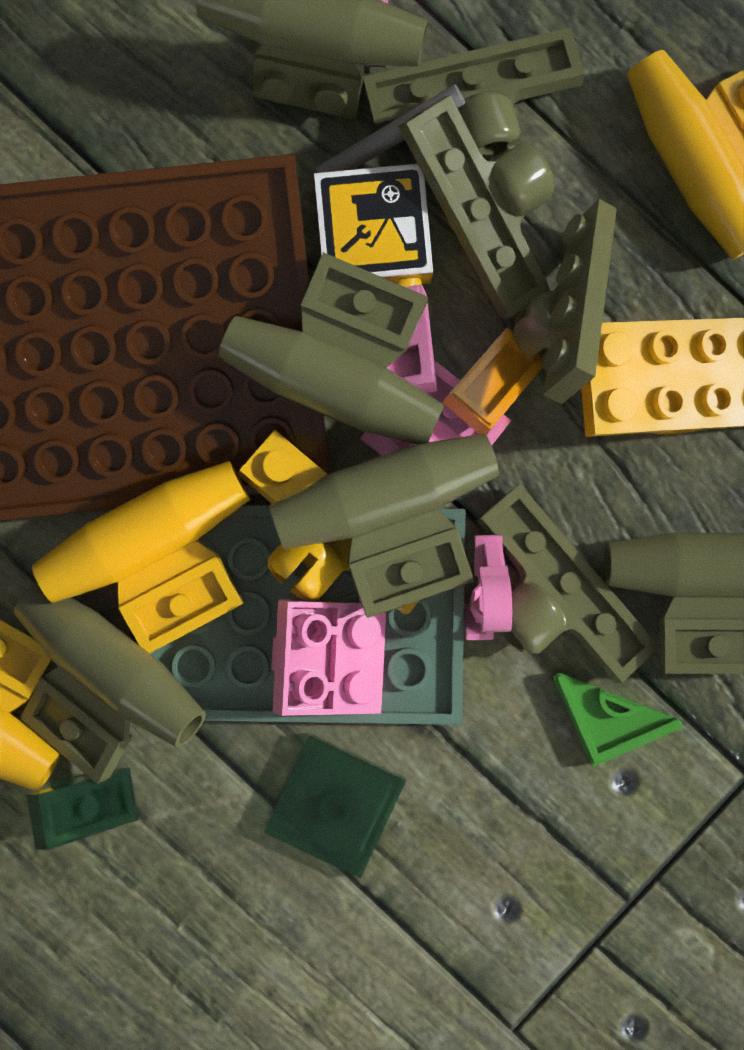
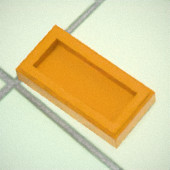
[442,327,543,435]

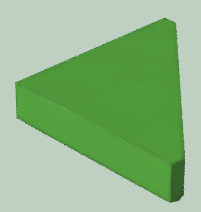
[551,672,683,767]

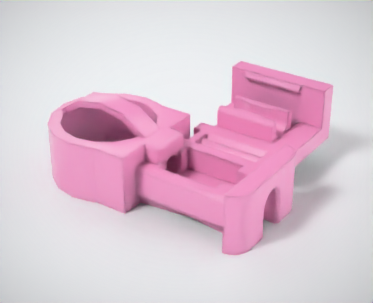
[464,535,512,640]

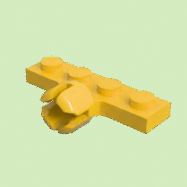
[237,430,419,615]

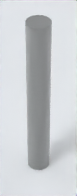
[316,84,465,173]

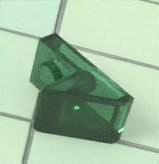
[26,768,139,850]

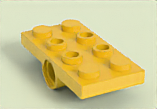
[581,318,744,437]

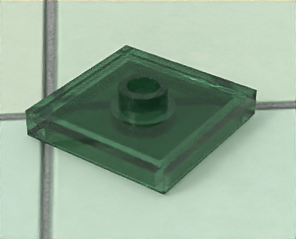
[264,733,406,878]

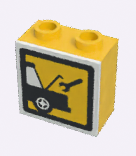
[314,164,433,287]

